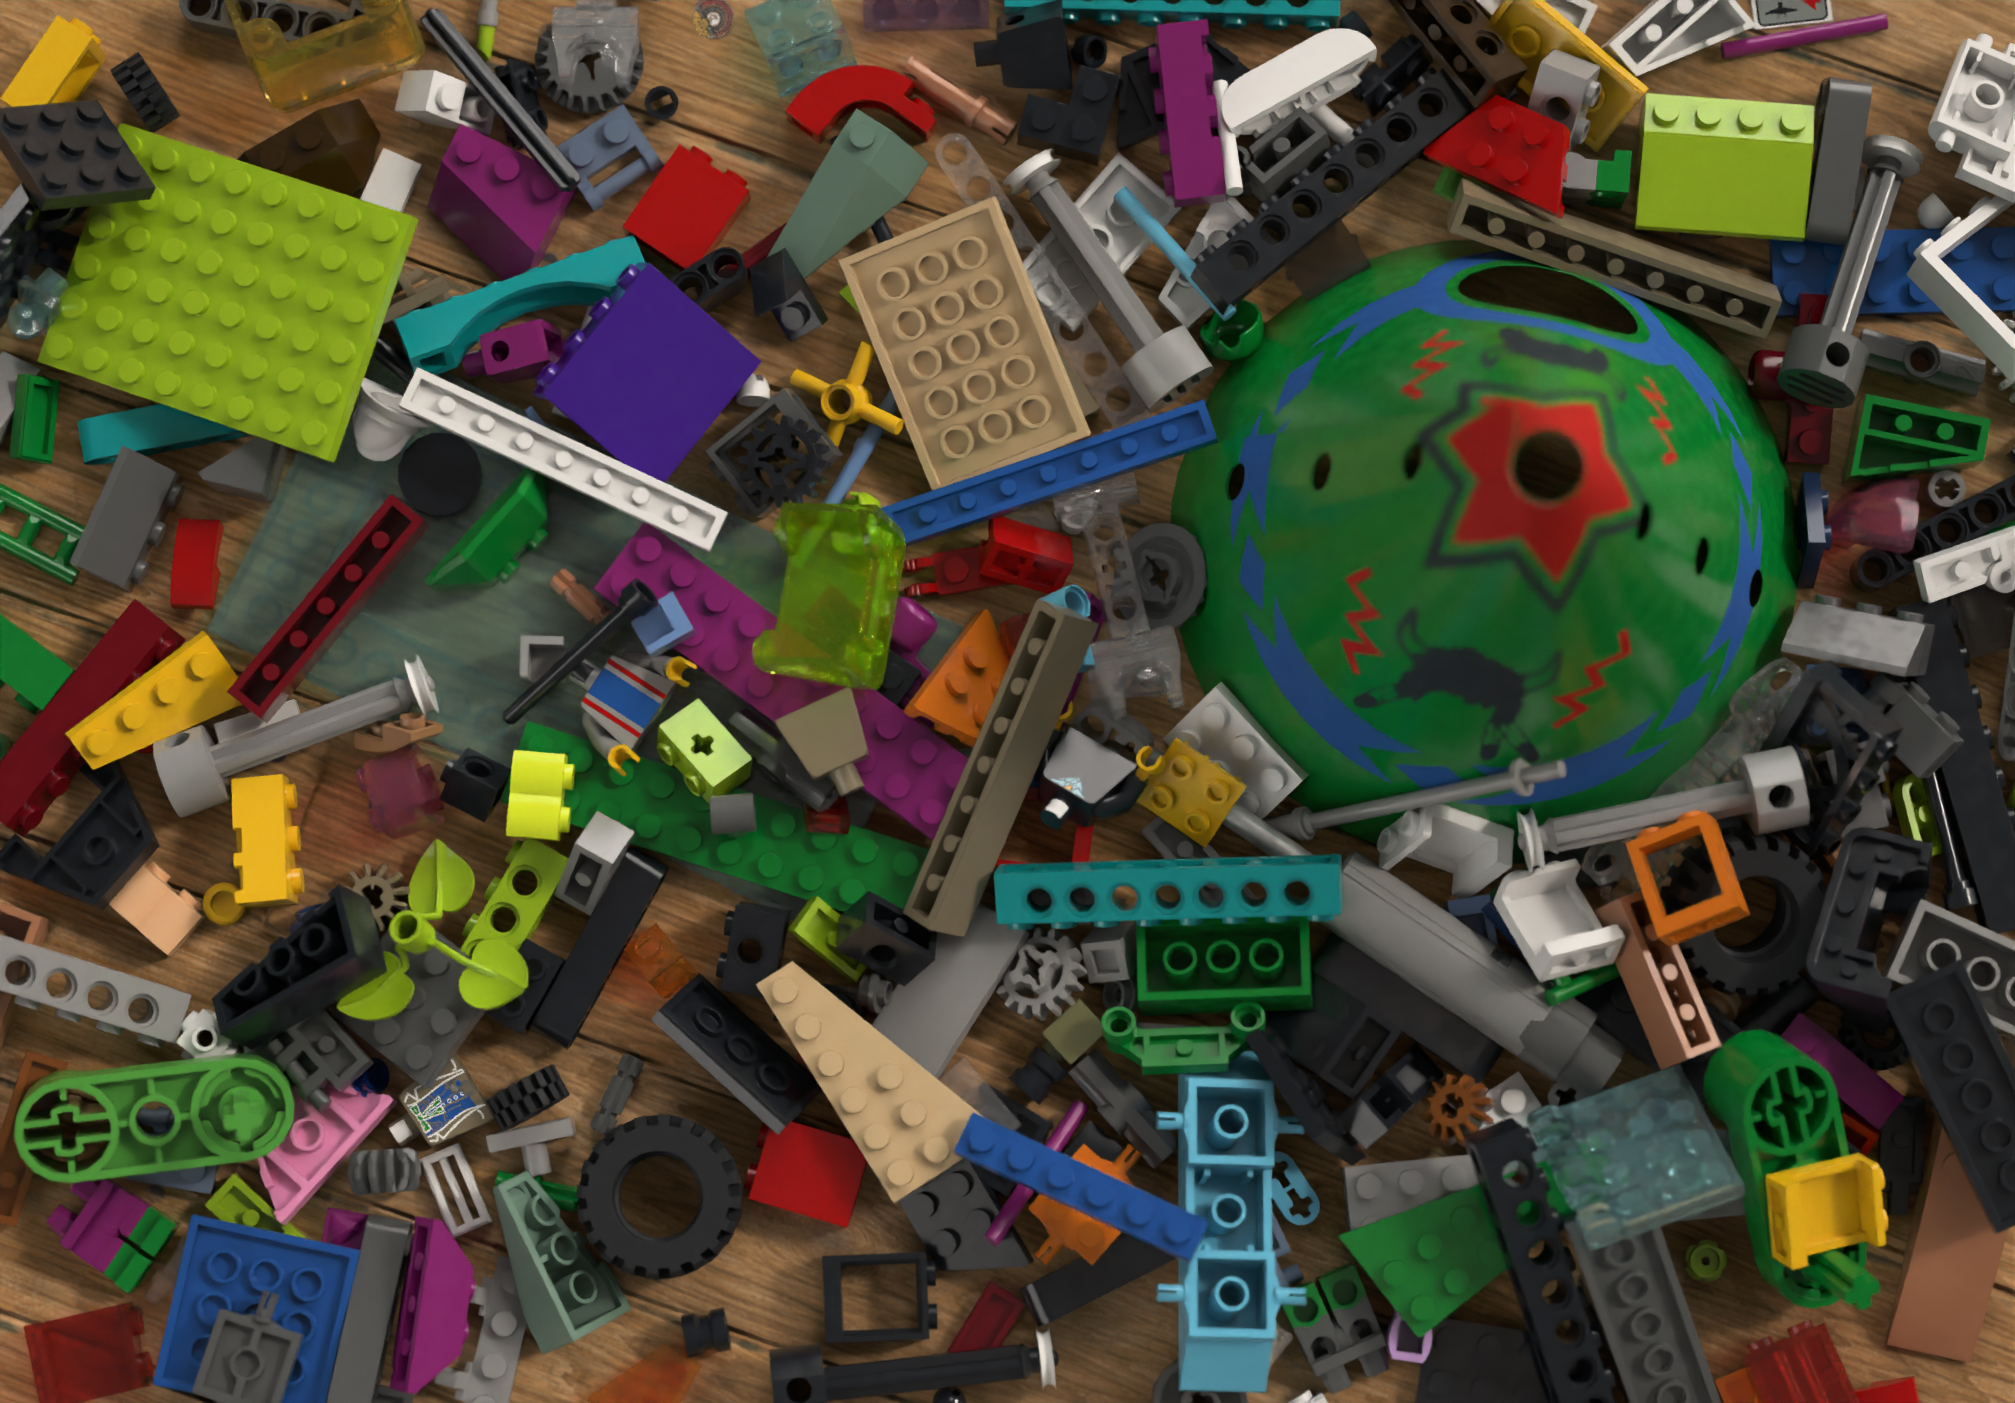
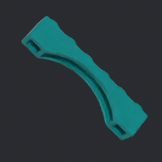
[394,235,646,375]

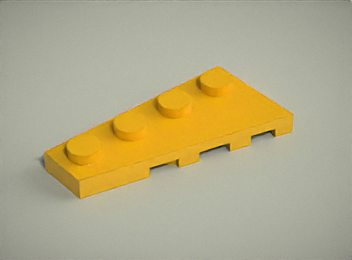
[65,630,242,770]

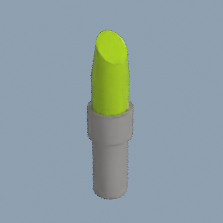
[477,0,499,61]

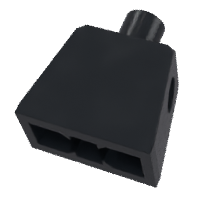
[974,0,1072,90]

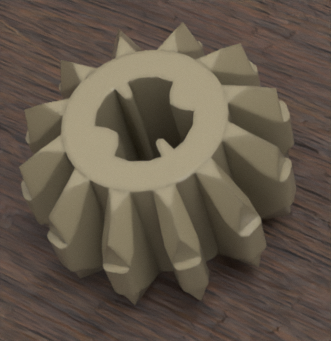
[343,863,410,934]

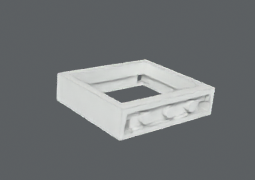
[1906,195,2015,383]

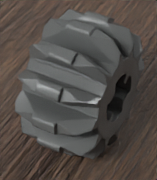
[348,1148,421,1195]

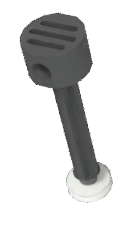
[1777,134,1924,409]

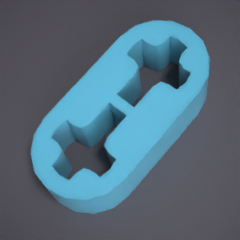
[1272,1151,1320,1225]

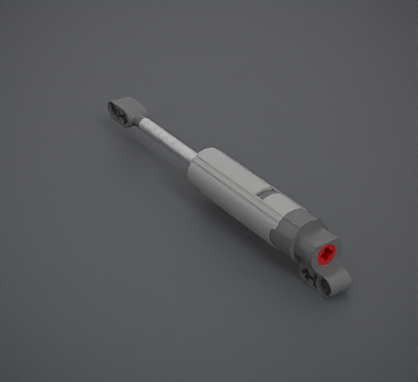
[1073,700,1627,1141]

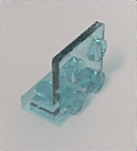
[744,0,858,98]

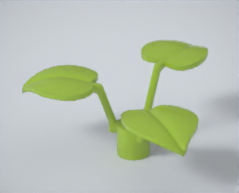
[337,839,528,1021]

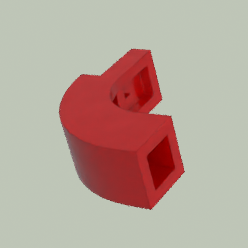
[785,65,937,144]

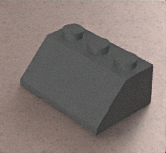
[70,446,184,593]

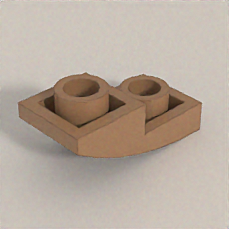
[354,712,443,752]

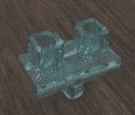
[7,268,68,339]

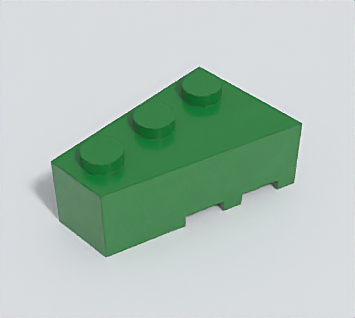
[1842,394,1991,483]

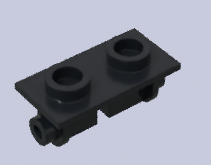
[1350,34,1434,118]
[494,59,548,150]

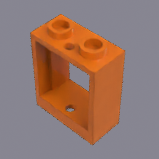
[1626,810,1750,947]

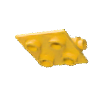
[1137,738,1247,848]

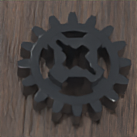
[737,415,832,509]

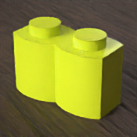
[506,750,575,841]

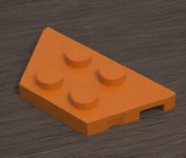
[903,608,1010,748]

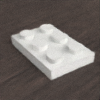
[1163,682,1309,820]

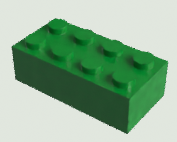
[1136,915,1313,1016]

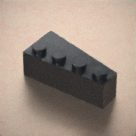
[212,884,388,1050]

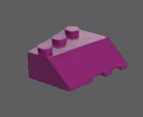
[427,124,578,281]

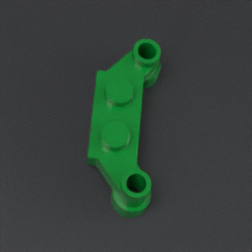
[1101,1001,1265,1075]

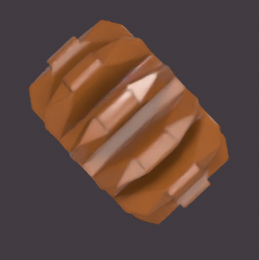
[1420,1074,1495,1147]

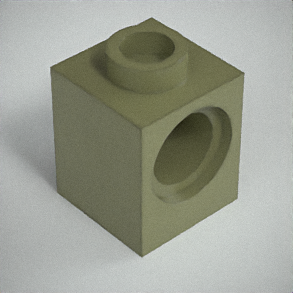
[1041,998,1103,1066]

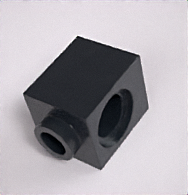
[439,747,511,822]

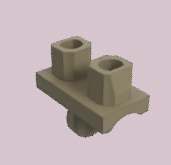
[383,267,451,339]

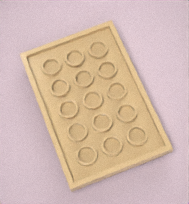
[839,196,1091,491]

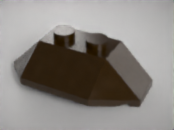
[237,98,381,196]

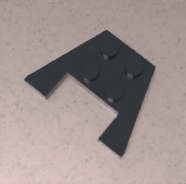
[0,759,160,910]

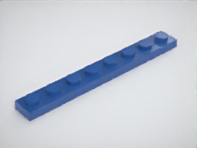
[881,399,1218,551]

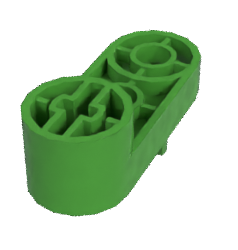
[14,1053,295,1183]

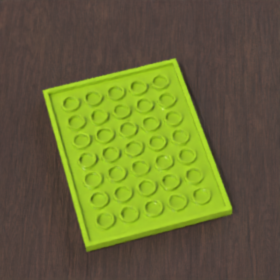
[37,122,419,463]

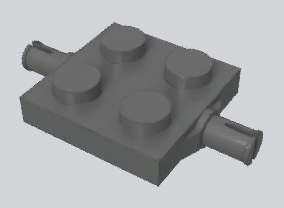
[192,1290,304,1403]

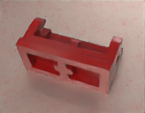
[979,516,1074,594]

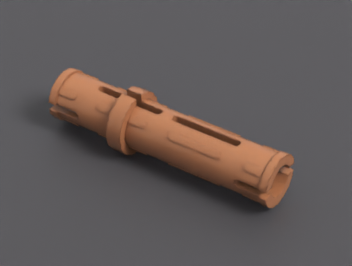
[901,56,1019,146]

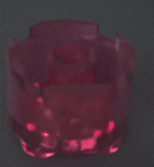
[356,744,445,840]

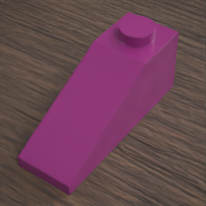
[1781,1012,1905,1132]

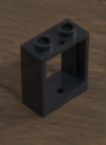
[823,1252,938,1343]

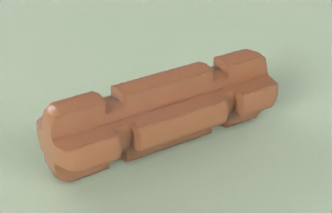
[549,569,621,638]

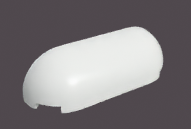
[1221,28,1377,139]

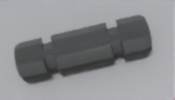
[590,1054,644,1136]

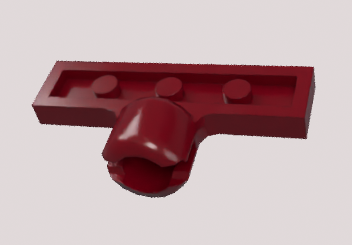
[1748,293,1834,465]

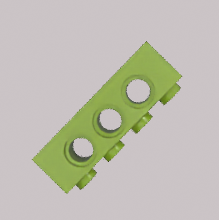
[461,838,569,958]

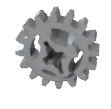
[996,927,1087,1021]

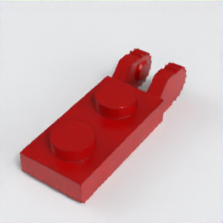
[899,546,1014,598]

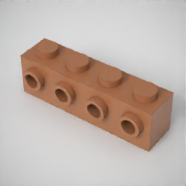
[1594,890,1721,1070]

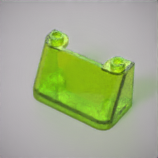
[752,502,906,690]

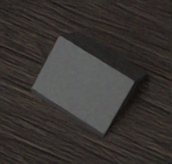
[198,437,288,505]

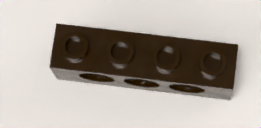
[1388,0,1528,108]

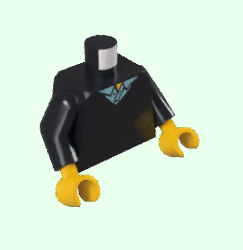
[1033,701,1165,829]

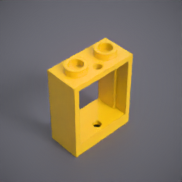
[0,15,108,107]

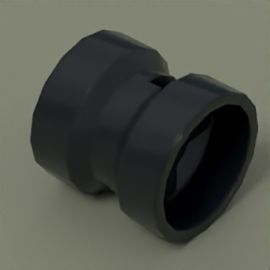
[1008,1046,1068,1106]
[681,1307,731,1358]

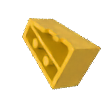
[231,774,304,909]

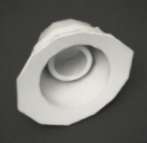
[353,378,435,462]

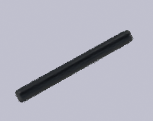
[420,8,581,192]

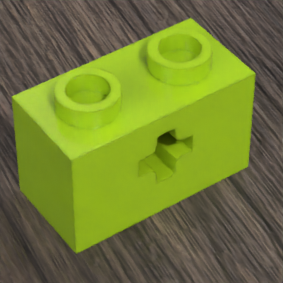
[656,698,753,805]

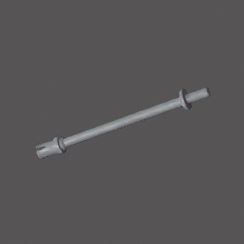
[1263,758,1566,841]

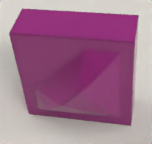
[321,1207,369,1250]

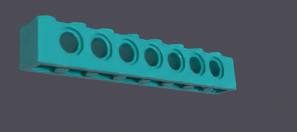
[1004,0,1340,32]
[994,854,1344,930]

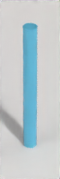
[1113,186,1237,321]

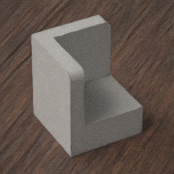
[520,636,568,684]
[1080,920,1137,983]

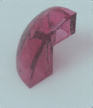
[1824,476,1919,554]

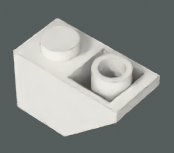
[395,70,495,135]

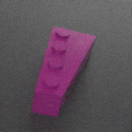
[1148,19,1226,208]

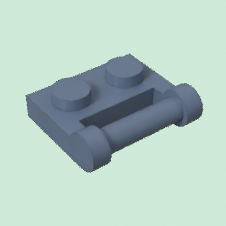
[557,104,664,212]

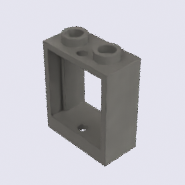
[706,388,844,518]

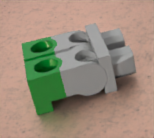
[1561,150,1632,209]

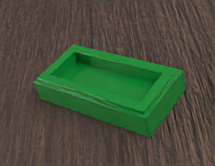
[9,374,60,465]

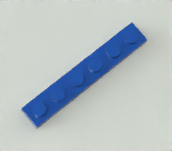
[954,1112,1209,1264]

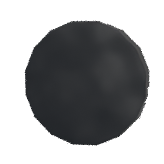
[398,433,483,517]

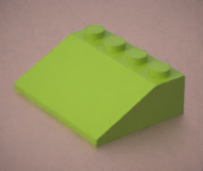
[1635,93,1814,242]

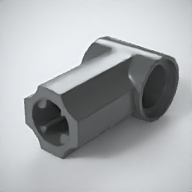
[710,793,756,837]

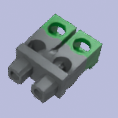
[1280,1262,1389,1394]

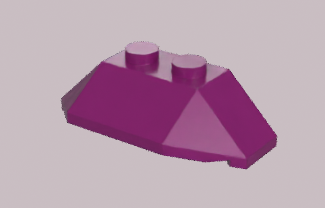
[390,1216,475,1394]

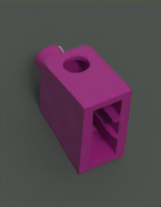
[463,319,565,383]

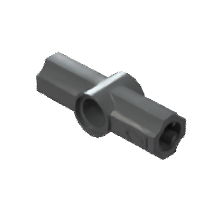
[1858,328,1986,397]
[726,707,839,813]
[1068,1049,1178,1169]

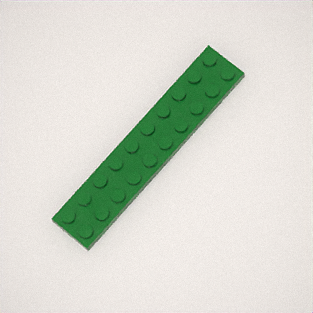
[501,721,930,912]

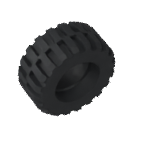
[1660,826,1828,997]
[576,1114,743,1279]

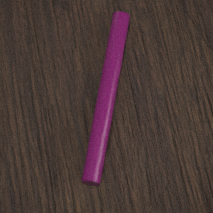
[1720,13,1888,59]
[984,1100,1089,1246]

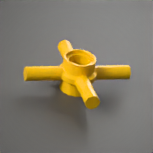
[790,340,904,447]

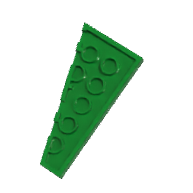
[1337,1143,1622,1338]

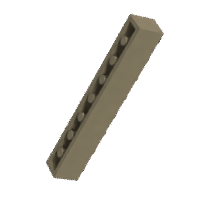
[1447,178,1782,339]
[903,599,1099,937]

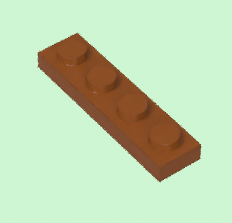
[0,1050,68,1227]

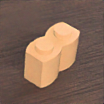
[109,861,206,956]

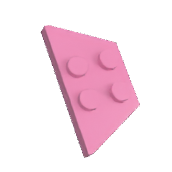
[253,1075,397,1226]

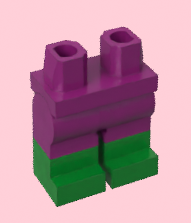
[46,1178,182,1294]

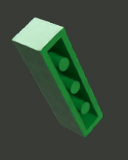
[0,613,75,714]

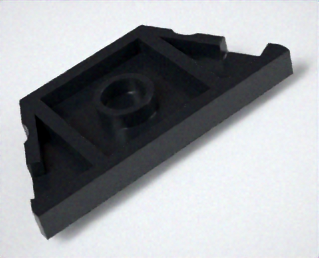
[1117,34,1251,152]
[898,1159,1034,1271]

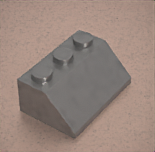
[1781,594,1935,676]

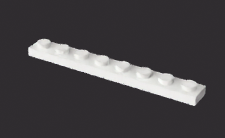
[399,367,728,553]

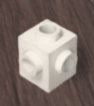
[176,1008,241,1059]

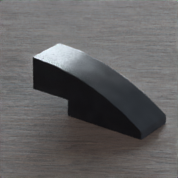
[1337,1043,1445,1150]

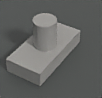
[486,1116,576,1176]

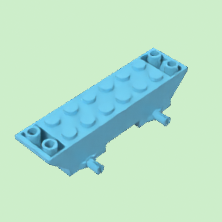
[1156,1051,1306,1393]

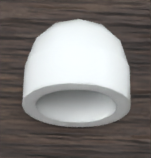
[1917,193,1954,229]
[736,373,770,407]

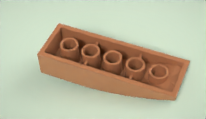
[1885,1113,2008,1363]

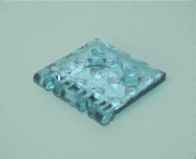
[1527,1064,1745,1249]

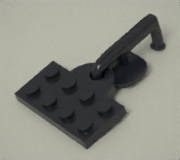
[0,182,89,329]

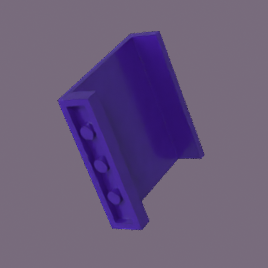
[532,262,762,483]

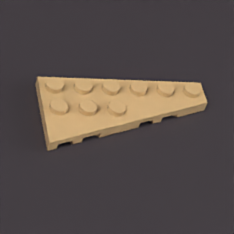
[756,961,985,1203]

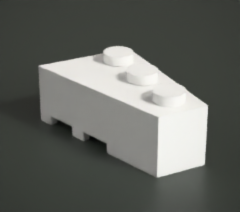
[1600,0,1756,77]

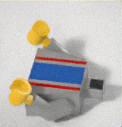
[569,652,697,777]

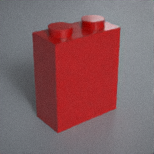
[622,144,751,272]
[743,1122,868,1228]

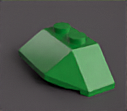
[423,467,551,591]

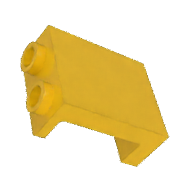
[1765,1153,1888,1270]

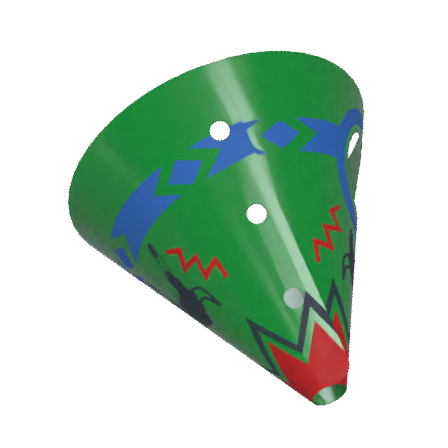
[1170,240,1799,864]

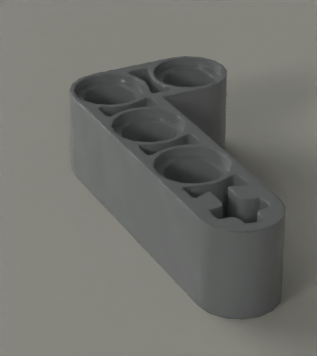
[1804,77,1872,246]

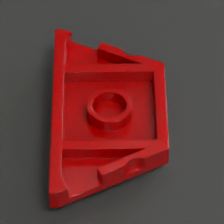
[1423,95,1571,219]

